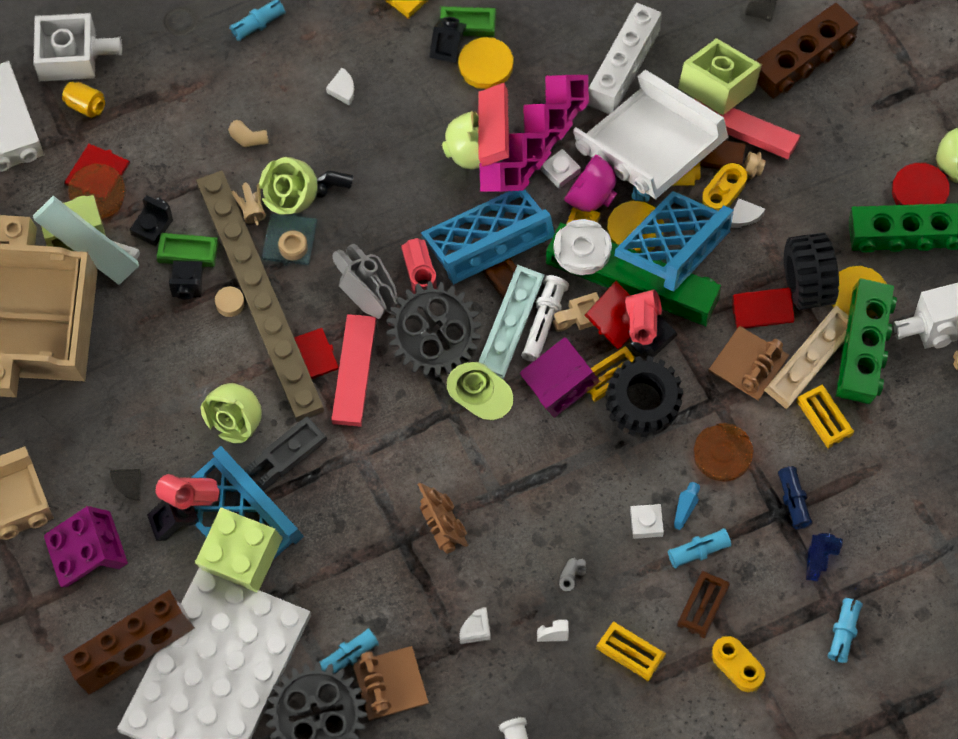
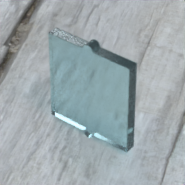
[262,214,317,265]

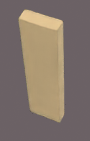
[764,306,848,409]

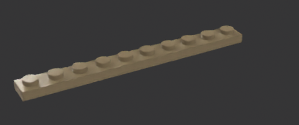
[196,170,324,422]

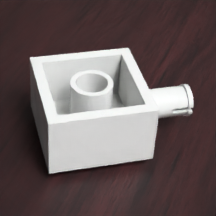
[34,13,122,81]
[893,283,958,349]

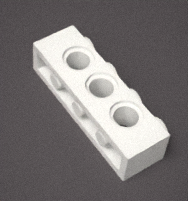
[588,2,661,114]

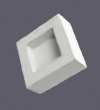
[541,149,581,189]
[630,504,664,539]

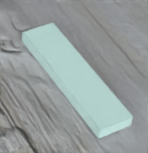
[33,196,139,285]
[478,265,545,380]

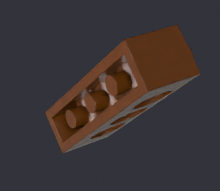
[755,2,859,99]
[63,590,195,695]

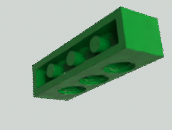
[849,203,958,253]
[835,278,897,404]

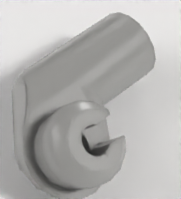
[559,558,586,591]

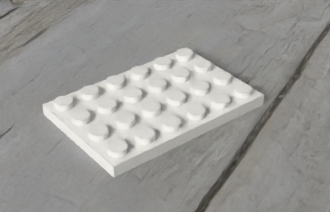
[117,567,311,739]

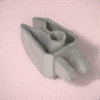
[332,244,398,319]

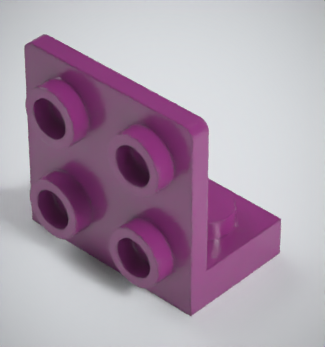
[520,337,601,418]
[44,506,128,588]

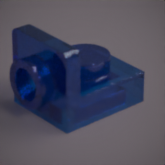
[806,533,843,581]

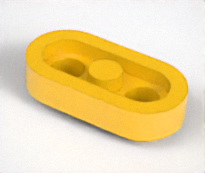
[702,163,747,211]
[712,636,765,692]

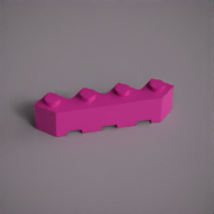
[479,75,589,192]

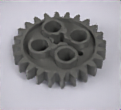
[386,281,481,377]
[265,662,368,739]

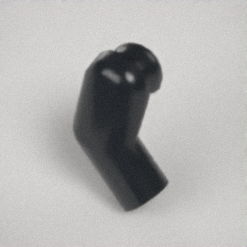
[316,171,353,198]

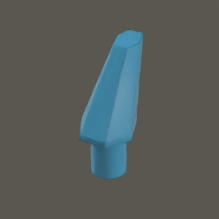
[674,482,700,530]

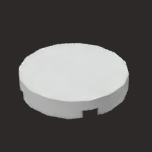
[554,219,612,275]

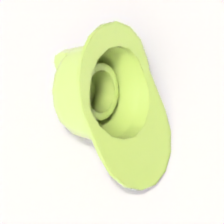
[447,362,513,420]

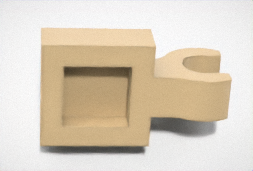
[552,292,599,332]

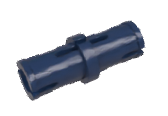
[778,466,813,529]

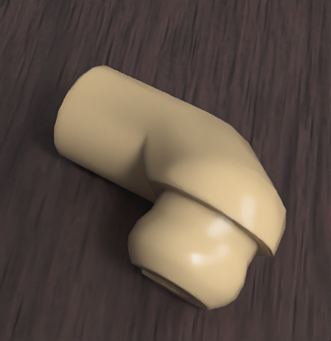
[229,120,269,147]

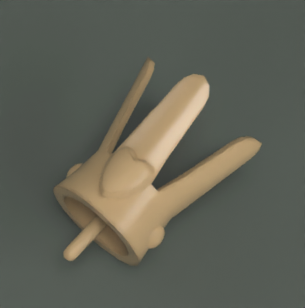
[231,183,266,226]

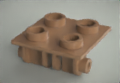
[708,326,789,401]
[418,483,469,554]
[353,646,429,721]

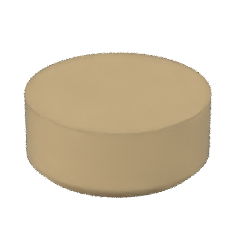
[278,230,308,260]
[215,286,245,317]

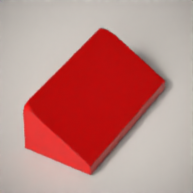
[732,287,794,330]

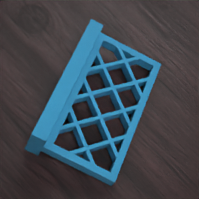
[421,189,555,285]
[614,191,734,292]
[191,446,304,560]

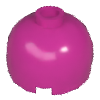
[564,154,617,212]

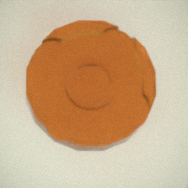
[68,164,126,219]
[693,423,754,482]

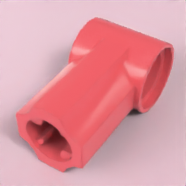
[401,238,437,294]
[625,289,662,345]
[156,474,220,510]

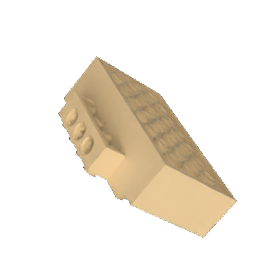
[0,215,98,397]

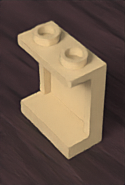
[0,446,54,540]

